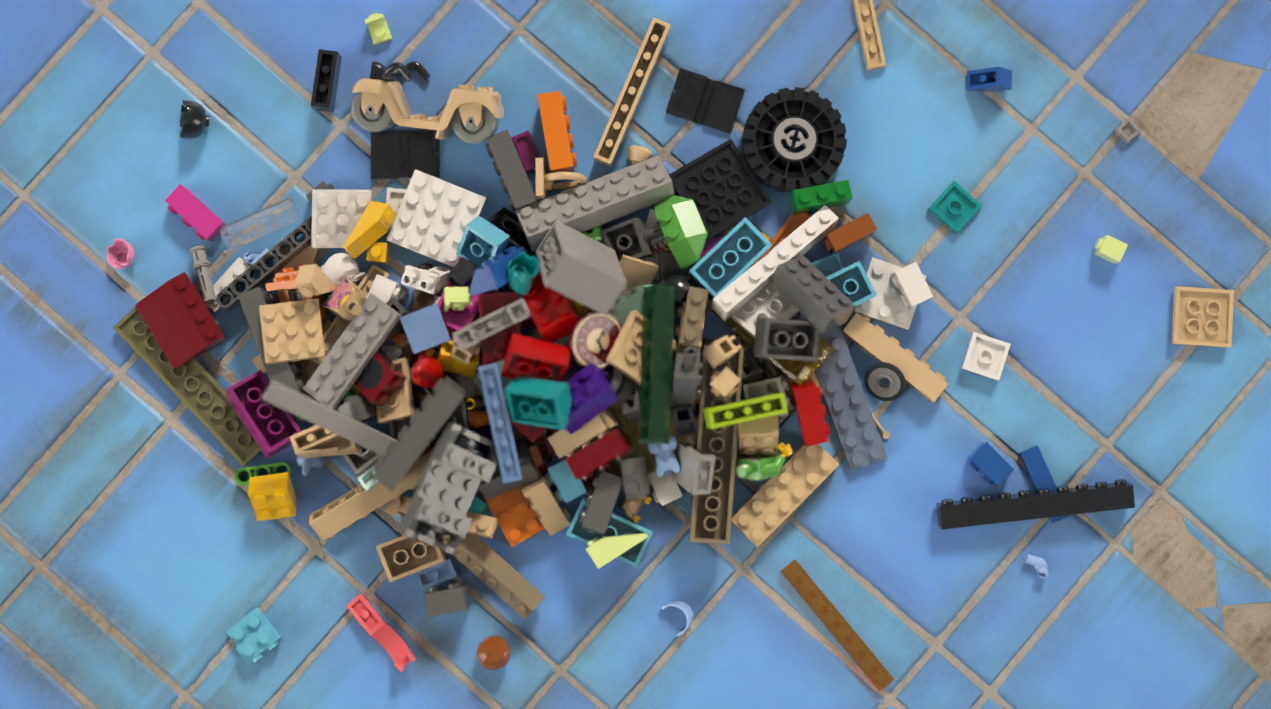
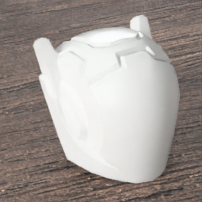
[320,253,366,287]

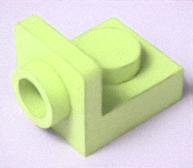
[365,13,392,45]

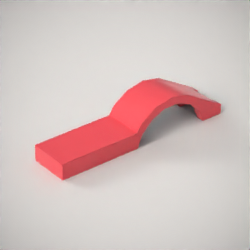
[346,593,416,672]

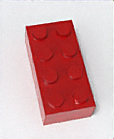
[523,266,578,343]

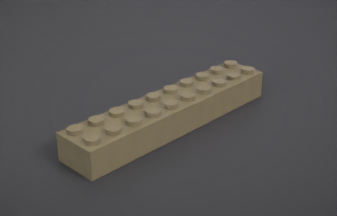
[689,345,744,545]

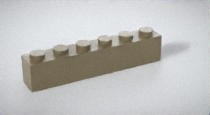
[439,531,545,619]

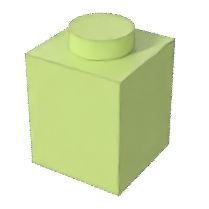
[1094,235,1128,264]

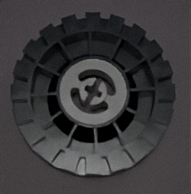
[741,87,847,193]

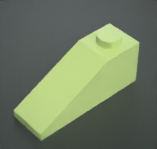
[586,533,648,569]

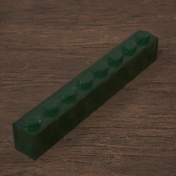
[638,284,675,444]

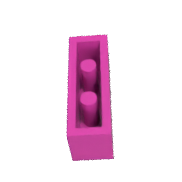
[165,184,226,241]

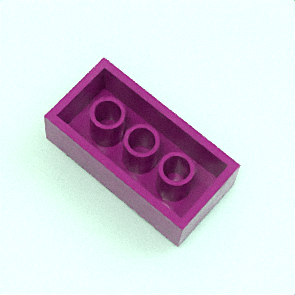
[225,370,301,459]

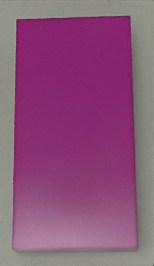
[511,130,540,173]

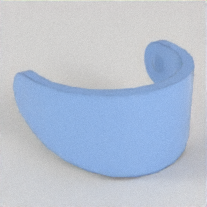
[661,601,693,637]

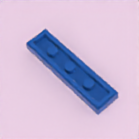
[1019,445,1069,524]

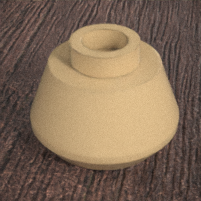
[628,145,653,165]

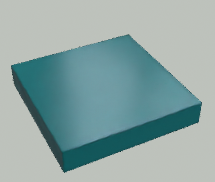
[928,181,982,234]

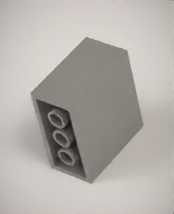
[536,220,627,315]

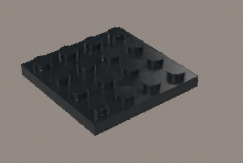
[669,139,772,241]

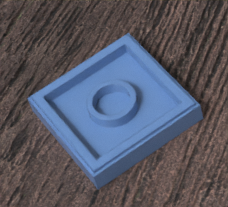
[400,303,451,354]

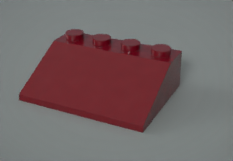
[135,272,226,370]

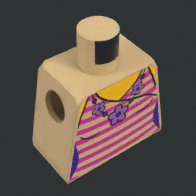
[323,276,366,322]

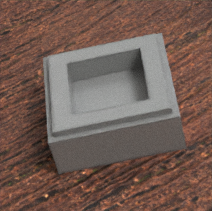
[1114,117,1142,144]

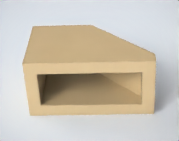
[294,264,336,297]

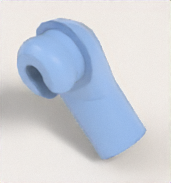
[244,248,270,265]
[1024,554,1050,579]

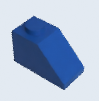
[966,66,1012,92]

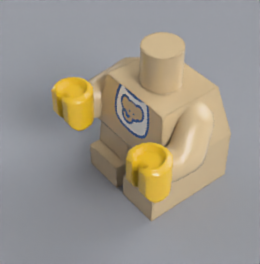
[619,496,652,524]

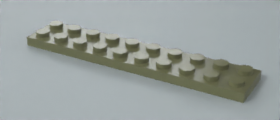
[113,306,261,467]

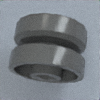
[602,365,635,408]

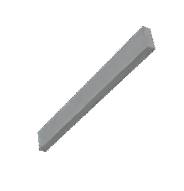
[262,380,397,457]

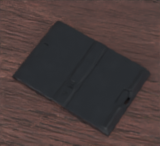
[666,68,745,134]
[370,131,440,179]

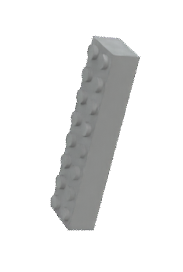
[515,155,675,252]

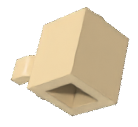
[702,335,742,369]

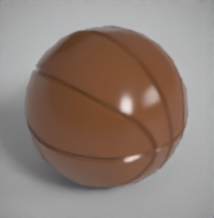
[477,635,511,670]

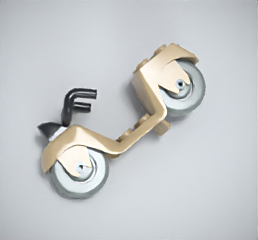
[351,61,504,144]

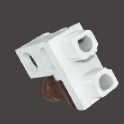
[402,263,451,295]

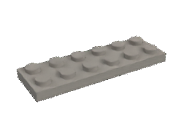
[303,293,402,410]

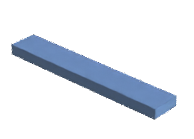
[478,363,523,483]

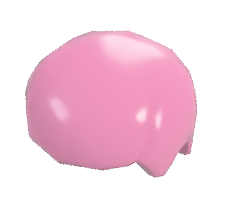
[107,239,136,269]

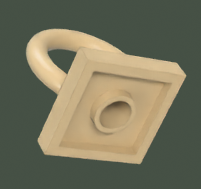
[535,158,588,201]

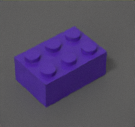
[565,362,618,434]

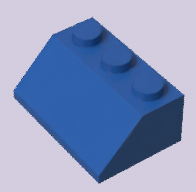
[469,246,527,296]

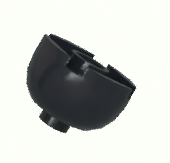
[180,100,210,139]
[657,274,693,313]

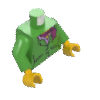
[735,440,792,480]

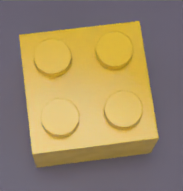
[248,472,297,521]

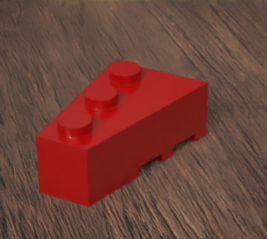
[789,378,831,447]

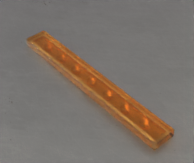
[780,559,894,692]

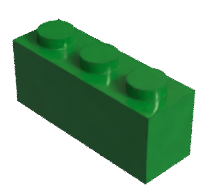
[789,180,853,215]

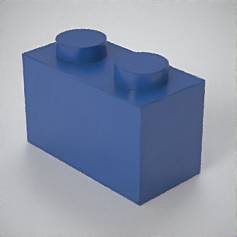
[967,442,1014,486]

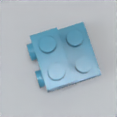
[226,607,281,663]

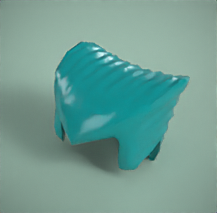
[507,252,539,295]

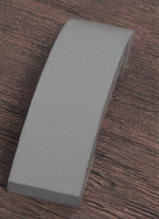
[452,298,532,351]

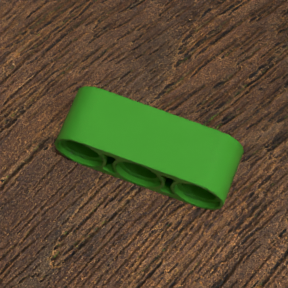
[234,462,294,485]

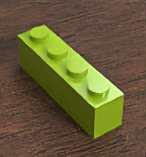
[703,393,788,429]

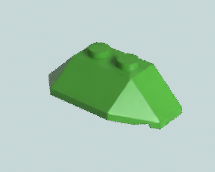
[654,195,708,269]

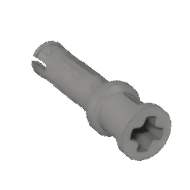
[189,245,216,304]

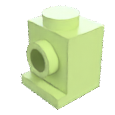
[444,287,472,312]

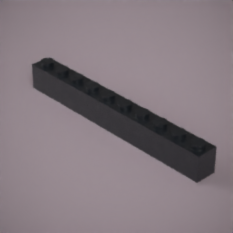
[936,479,1135,530]

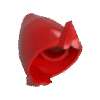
[411,353,443,389]

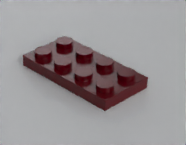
[478,292,521,366]

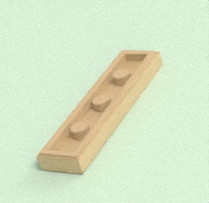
[852,0,886,71]

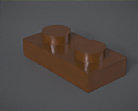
[529,443,552,466]

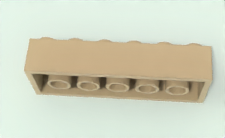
[731,443,839,547]

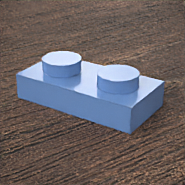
[414,558,458,591]

